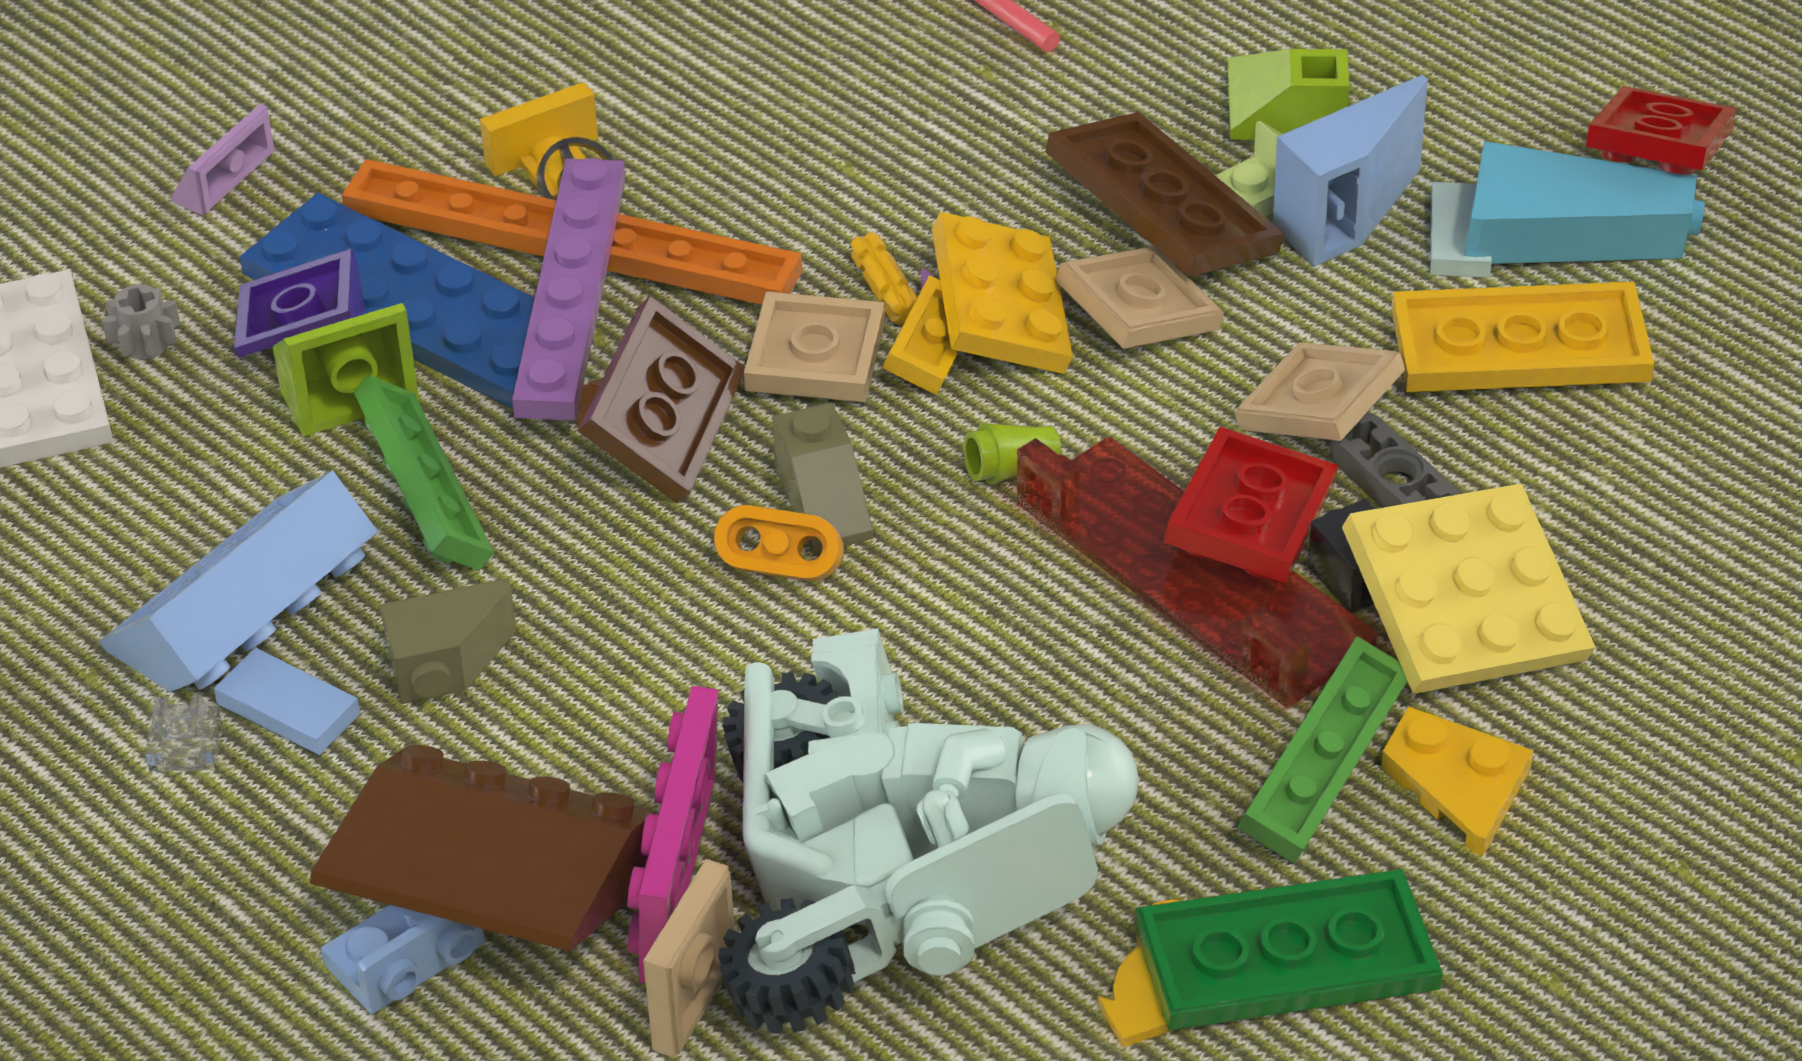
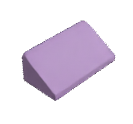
[171,104,274,215]

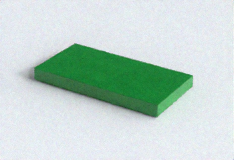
[1134,869,1443,1030]

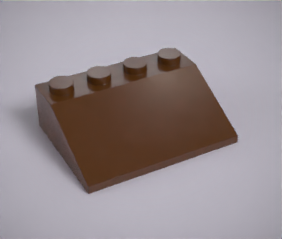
[310,745,656,952]

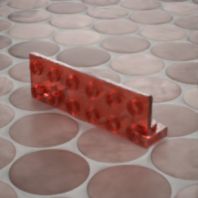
[1017,437,1378,709]

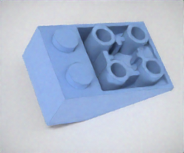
[1273,75,1428,267]

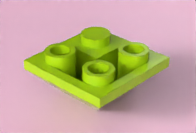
[1227,49,1350,141]

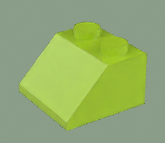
[273,303,419,437]

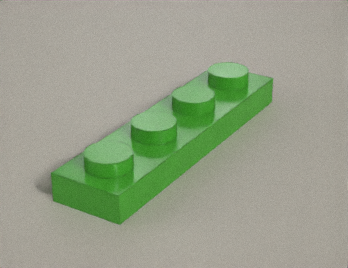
[354,375,494,571]
[1237,636,1407,864]

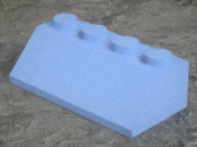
[98,470,378,692]

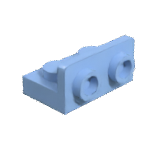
[321,905,485,1015]

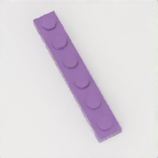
[512,158,626,421]

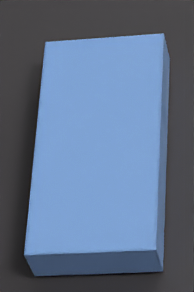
[214,648,361,755]

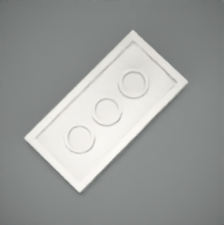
[0,269,113,468]

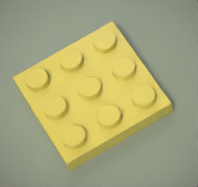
[1342,483,1596,694]

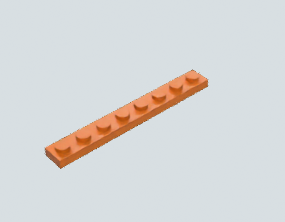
[342,159,802,305]

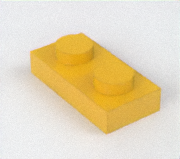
[882,275,959,395]

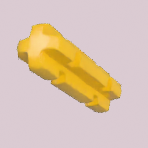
[851,232,918,325]

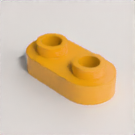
[714,505,844,582]

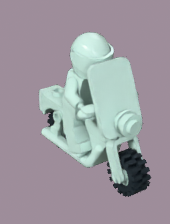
[718,629,1138,1034]

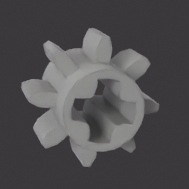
[102,284,180,360]

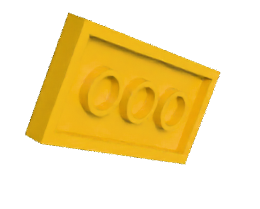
[1391,281,1654,392]

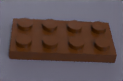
[1045,112,1285,277]

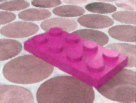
[628,686,718,984]

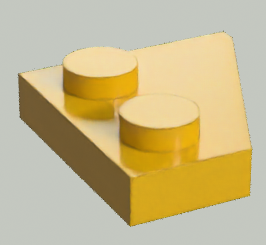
[1381,706,1533,856]

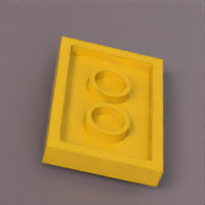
[932,211,1073,374]

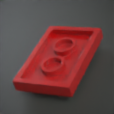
[1585,86,1737,175]
[1163,427,1339,583]

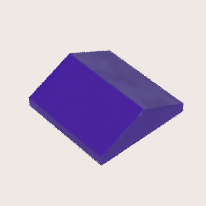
[234,249,366,358]

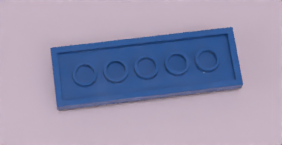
[239,193,593,409]

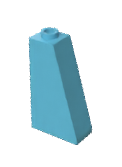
[1464,141,1705,264]

